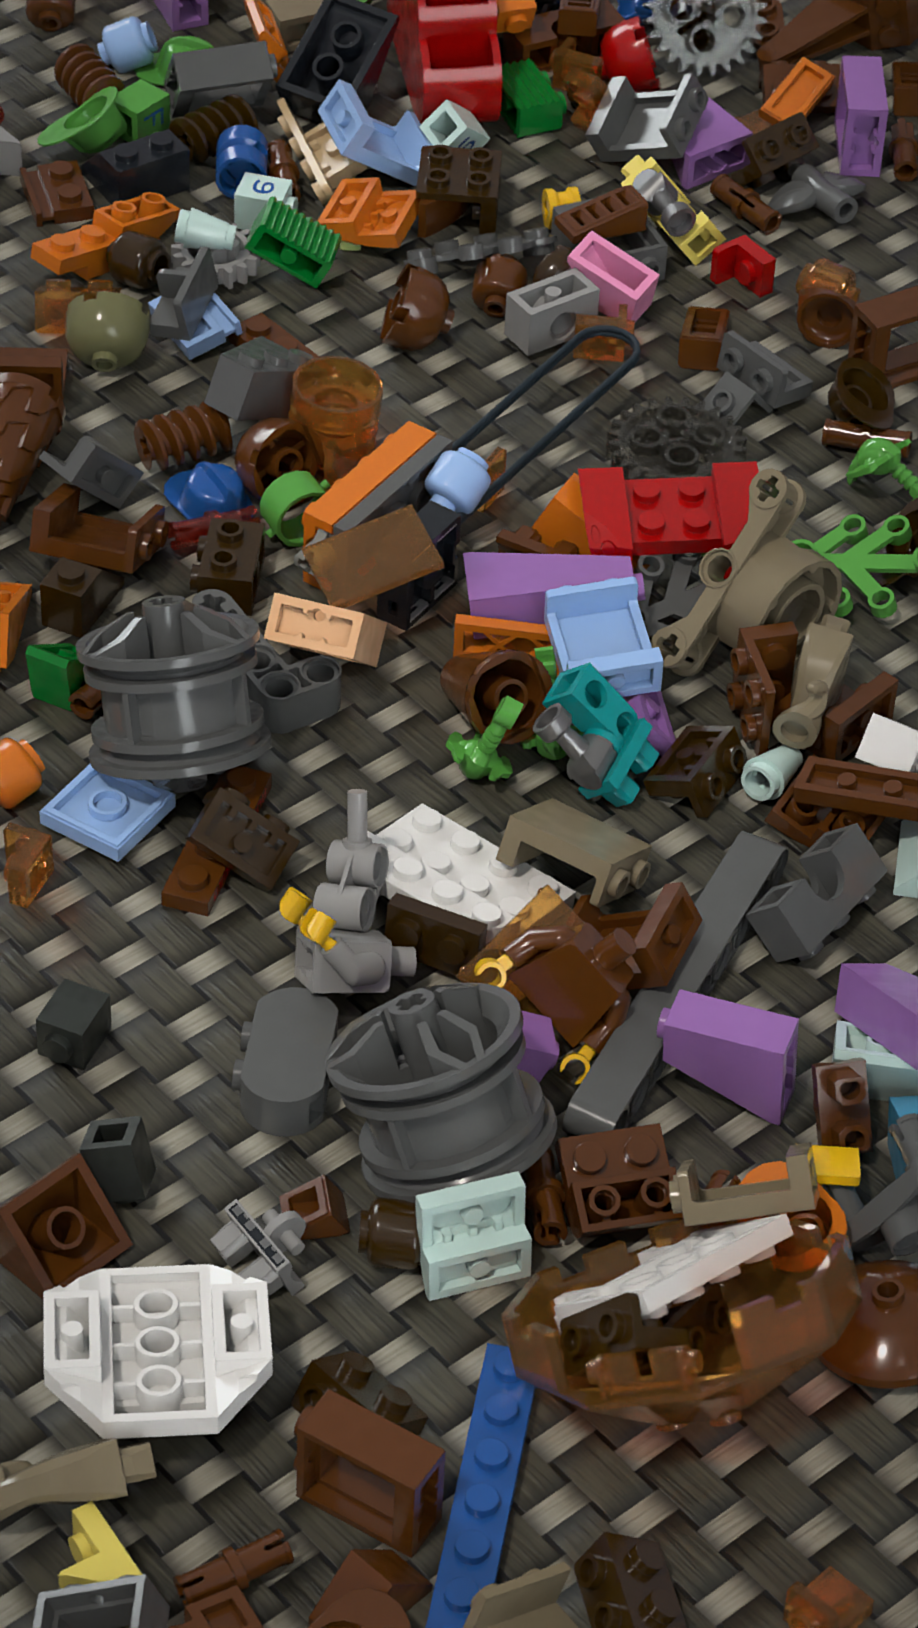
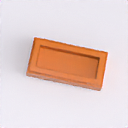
[758,56,835,125]

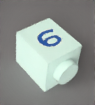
[419,99,491,149]
[234,172,298,231]

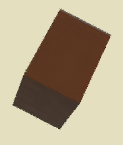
[309,1549,432,1625]

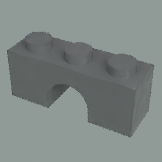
[745,823,888,963]

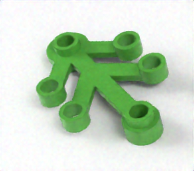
[792,514,918,618]

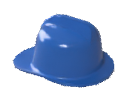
[164,461,253,532]

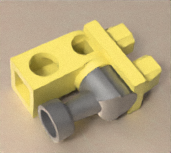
[621,155,726,266]

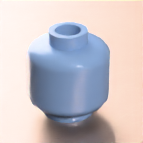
[97,16,158,73]
[424,447,491,514]

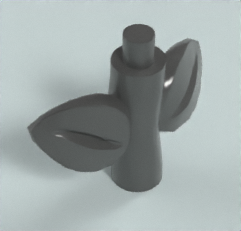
[768,163,867,224]

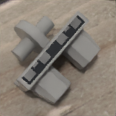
[210,1199,306,1296]

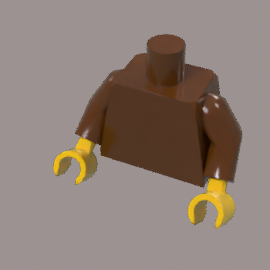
[474,922,636,1085]

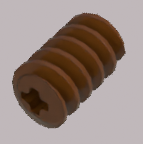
[54,43,125,107]
[134,401,233,471]

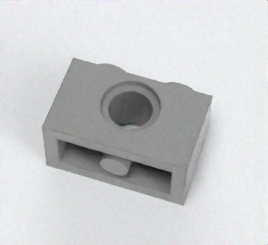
[504,267,600,356]

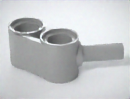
[313,789,389,932]

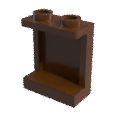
[29,483,169,574]
[565,882,703,990]

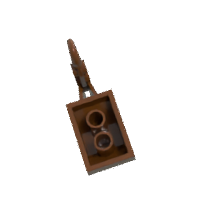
[748,0,918,72]

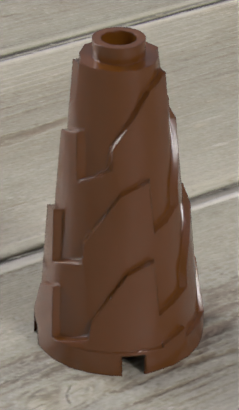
[0,372,66,525]

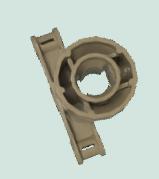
[650,468,842,677]

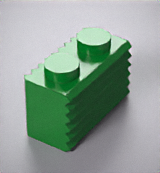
[500,58,567,138]
[244,196,342,289]

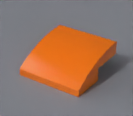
[243,0,289,83]
[317,177,421,248]

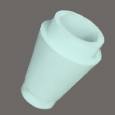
[174,207,237,250]
[741,744,803,801]

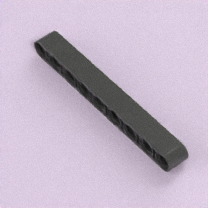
[562,831,789,1136]

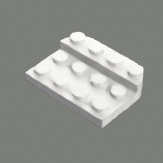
[367,803,576,957]
[553,1214,794,1335]

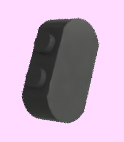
[232,987,338,1137]

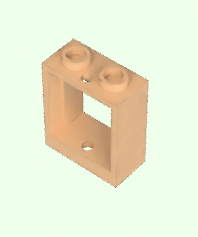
[264,592,387,667]

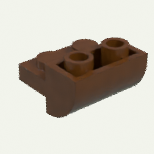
[555,1123,684,1239]

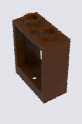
[847,285,918,388]
[293,1389,446,1558]

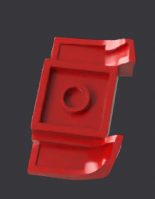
[578,461,759,579]

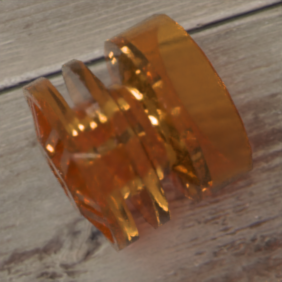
[288,356,383,471]

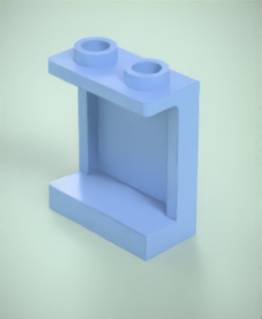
[318,79,433,187]
[544,576,664,697]

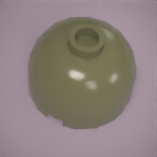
[65,291,151,372]

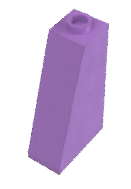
[463,552,645,640]
[834,963,918,1070]

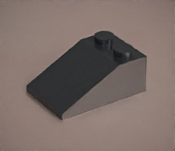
[275,0,400,124]

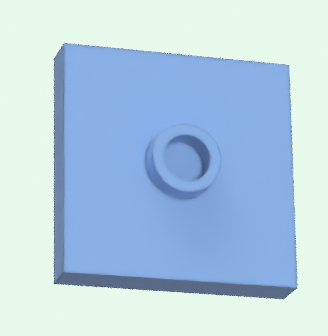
[39,764,176,862]

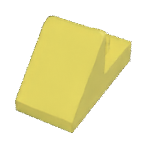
[58,1501,142,1589]

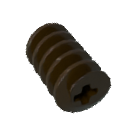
[168,94,259,163]

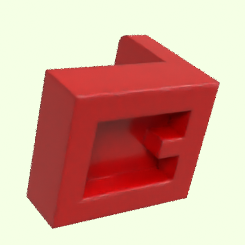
[710,235,776,298]

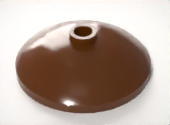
[807,1260,918,1389]

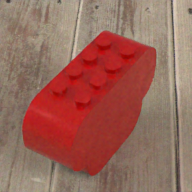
[387,0,502,124]

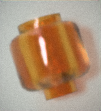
[795,258,860,303]

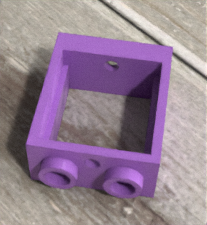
[834,55,888,177]

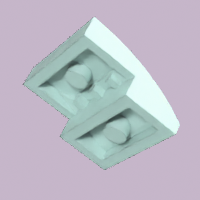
[415,1171,532,1301]

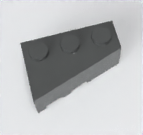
[204,336,327,421]

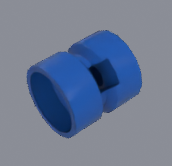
[216,125,268,199]

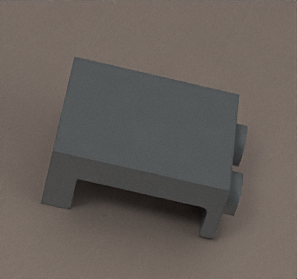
[585,73,709,163]

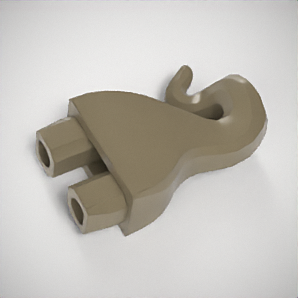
[772,614,854,749]
[0,1438,157,1521]

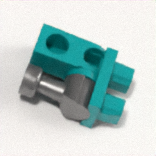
[533,662,659,808]

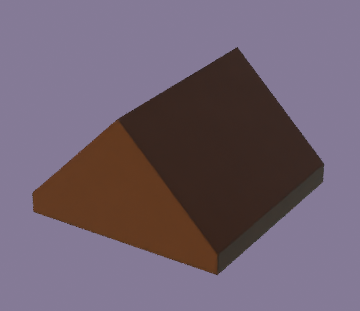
[0,1153,133,1300]

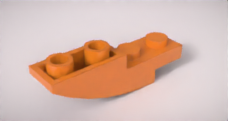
[30,192,180,280]

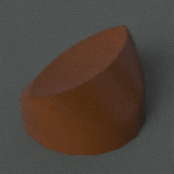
[796,287,858,348]

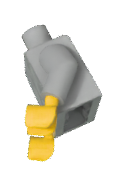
[279,887,417,993]

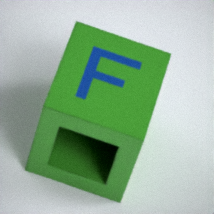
[115,79,170,142]

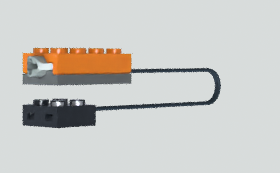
[294,325,641,631]

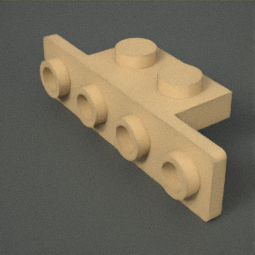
[276,98,368,206]

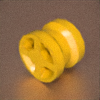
[542,186,581,230]

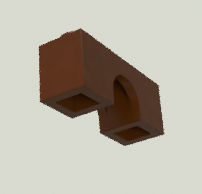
[502,0,625,73]

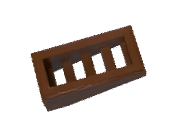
[557,0,601,37]
[891,61,918,117]
[554,185,648,244]
[678,306,730,371]

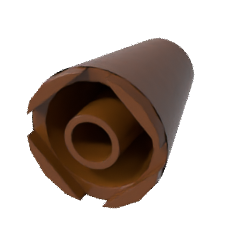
[440,649,552,745]

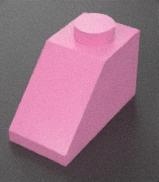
[567,230,660,330]

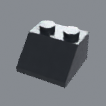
[80,129,190,204]

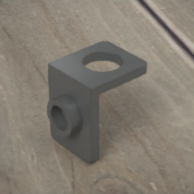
[692,371,773,439]

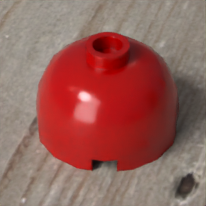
[595,16,661,93]

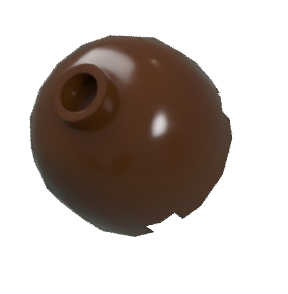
[380,263,455,351]
[234,417,325,507]

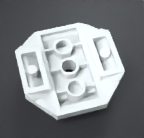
[43,1264,273,1439]

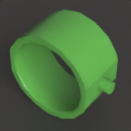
[260,471,331,547]

